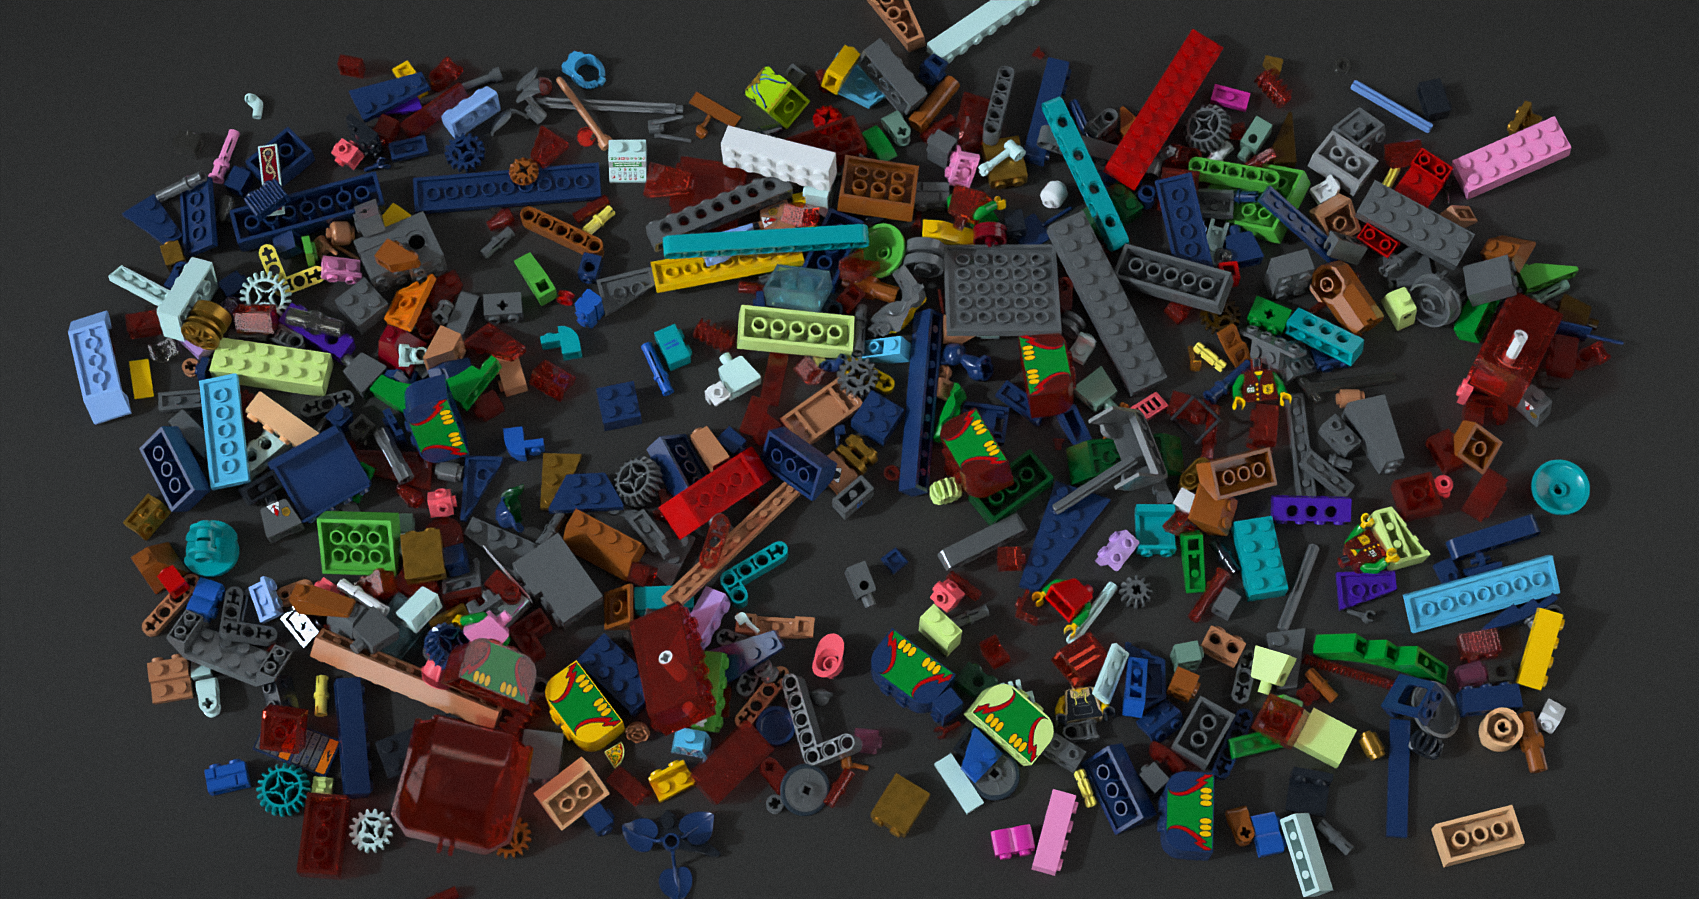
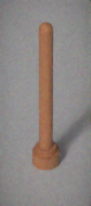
[556,77,612,151]

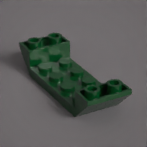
[1066,433,1185,486]

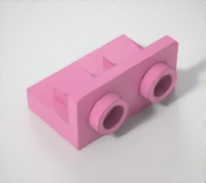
[944,145,980,189]
[321,255,362,285]

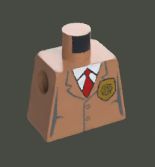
[752,199,795,230]

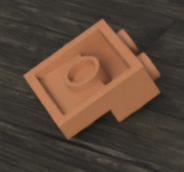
[147,654,194,705]

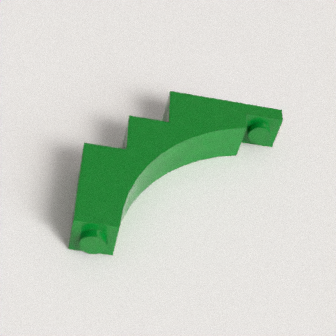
[370,355,502,415]
[1313,633,1449,685]

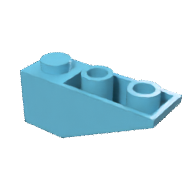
[850,336,911,364]

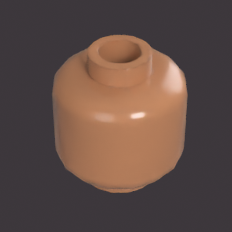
[326,221,355,246]

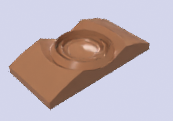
[780,377,863,445]

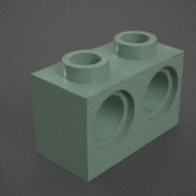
[1170,641,1204,674]

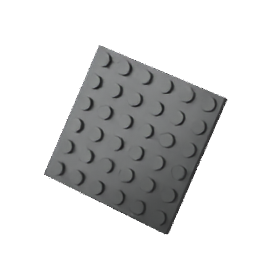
[944,244,1062,336]

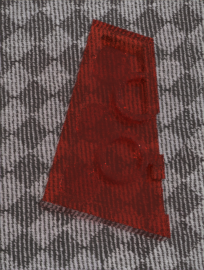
[643,162,695,198]

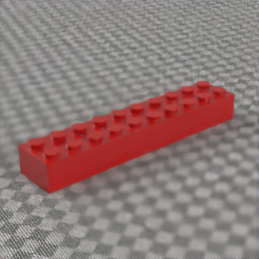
[1103,29,1224,191]

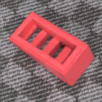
[1131,391,1168,422]

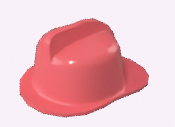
[812,633,844,679]
[421,658,453,690]

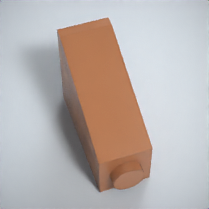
[690,426,730,473]

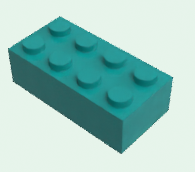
[1231,516,1288,602]

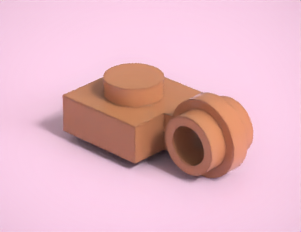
[937,365,954,402]

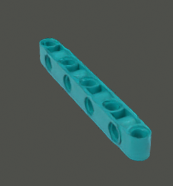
[1042,96,1129,252]

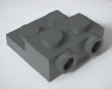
[1332,107,1386,153]

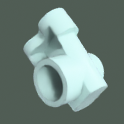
[399,344,427,367]

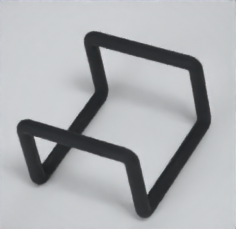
[1170,394,1223,446]

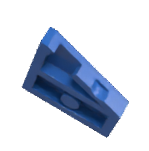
[961,727,1003,783]

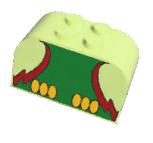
[963,684,1054,766]

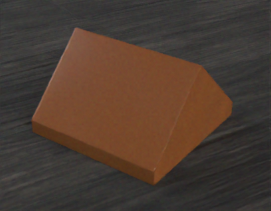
[604,584,635,631]

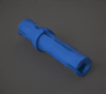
[641,342,674,396]

